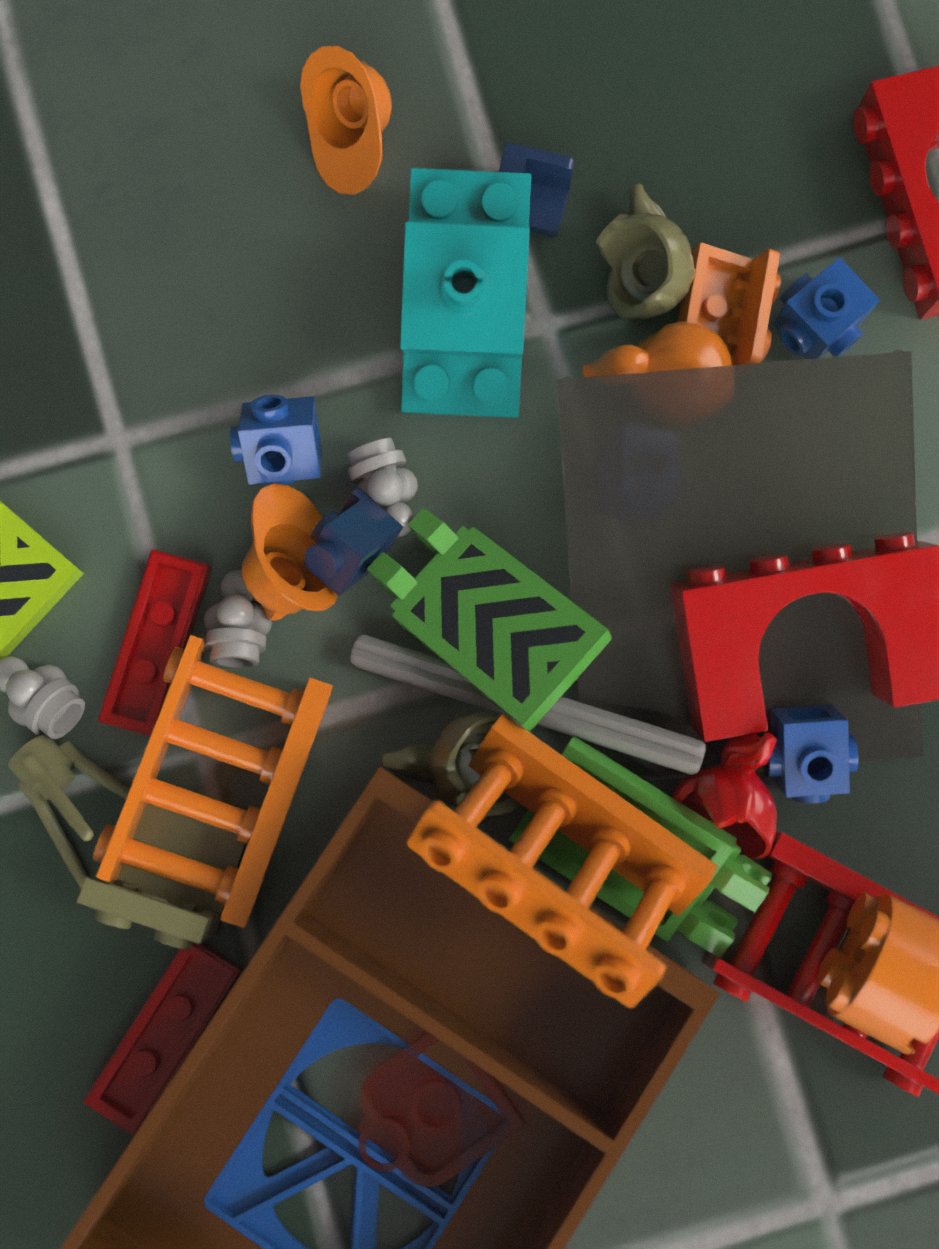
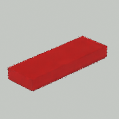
[97,549,212,737]
[83,942,243,1136]

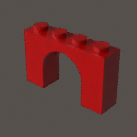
[853,66,939,320]
[670,532,939,742]

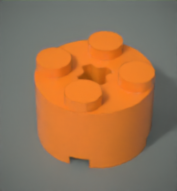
[817,892,939,1054]

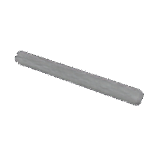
[350,635,706,775]

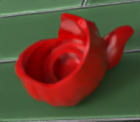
[670,733,777,860]

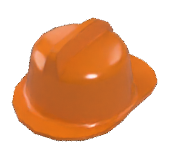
[300,46,392,195]
[241,483,338,621]

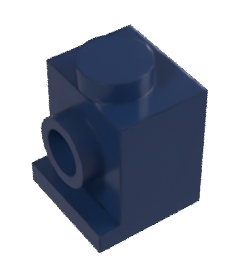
[304,488,403,596]

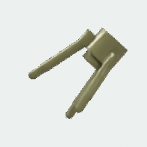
[8,734,130,889]

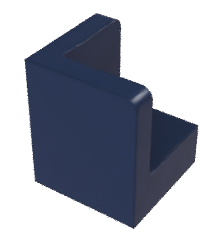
[498,142,575,237]

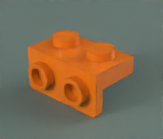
[678,242,781,379]

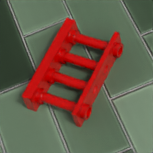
[702,832,939,1097]

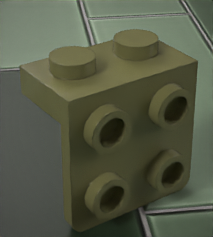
[77,803,247,949]

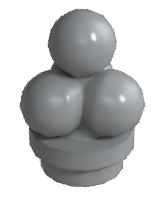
[347,438,418,537]
[204,570,272,669]
[0,656,85,739]

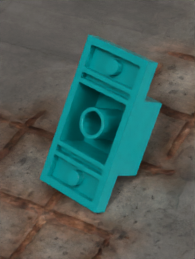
[400,168,532,418]

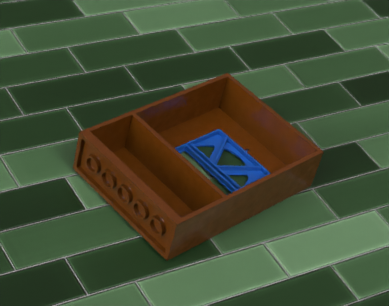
[60,767,720,1249]

